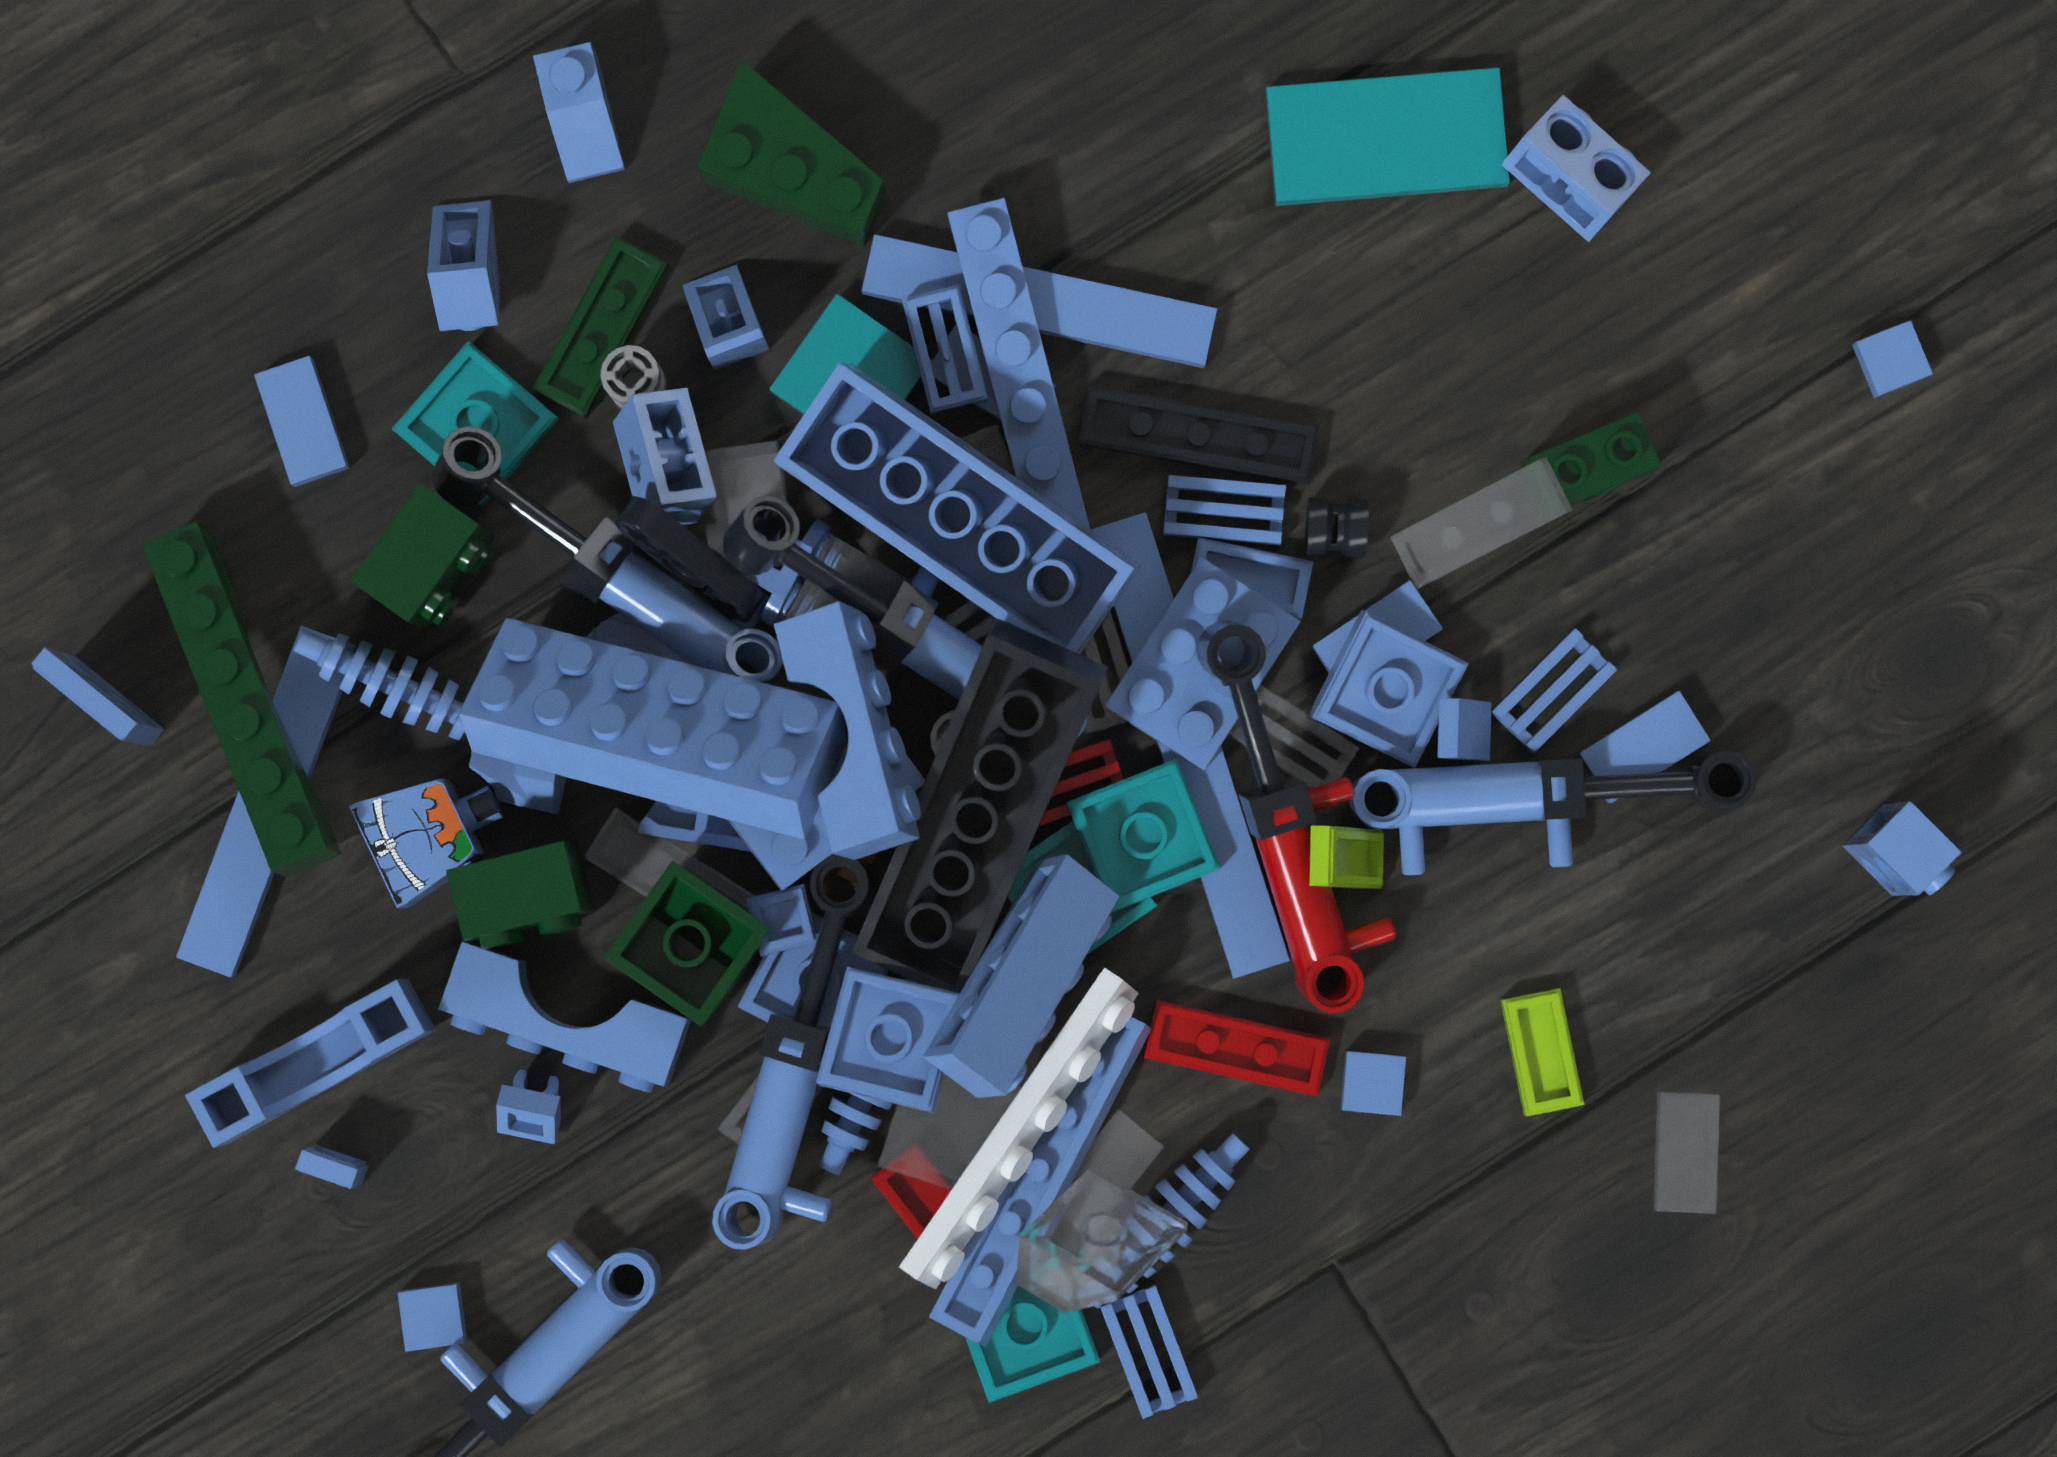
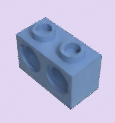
[1501,95,1651,242]
[1842,801,1962,896]

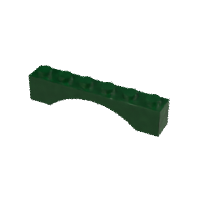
[142,521,342,878]

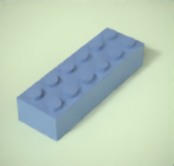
[773,362,1141,654]
[459,618,847,840]

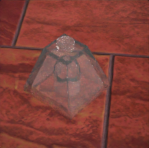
[1016,1167,1188,1313]

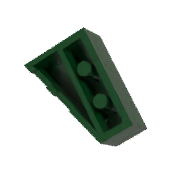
[697,60,886,247]

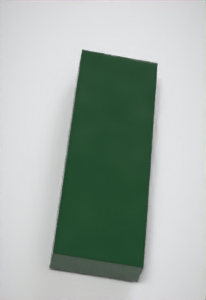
[532,235,669,419]

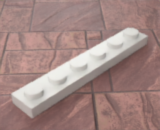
[899,967,1139,1289]

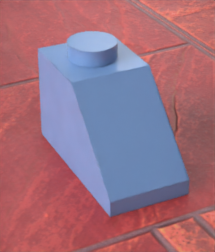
[533,42,625,183]
[427,200,500,331]

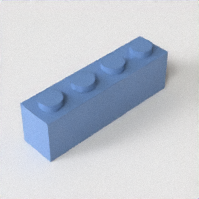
[923,854,1120,1098]

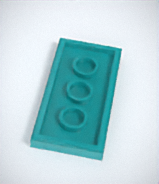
[1265,68,1510,206]

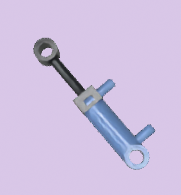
[432,426,783,685]
[723,496,1087,737]
[1348,750,1757,875]
[712,855,880,1250]
[433,1239,661,1457]

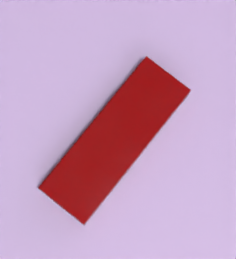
[1144,1000,1330,1096]

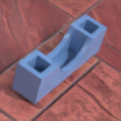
[774,601,921,860]
[438,941,691,1093]
[185,979,436,1148]

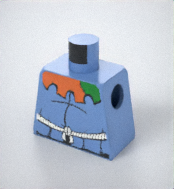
[349,779,503,908]

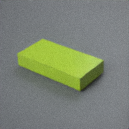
[1310,826,1384,889]
[1500,988,1584,1117]

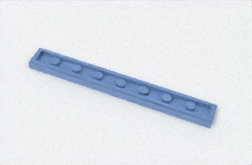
[1091,512,1290,979]

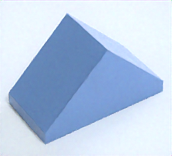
[682,264,769,370]

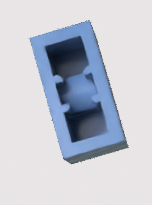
[613,388,717,525]

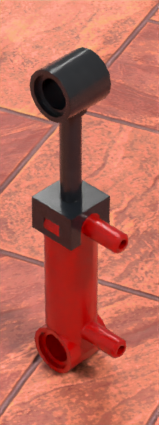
[1197,620,1396,1013]

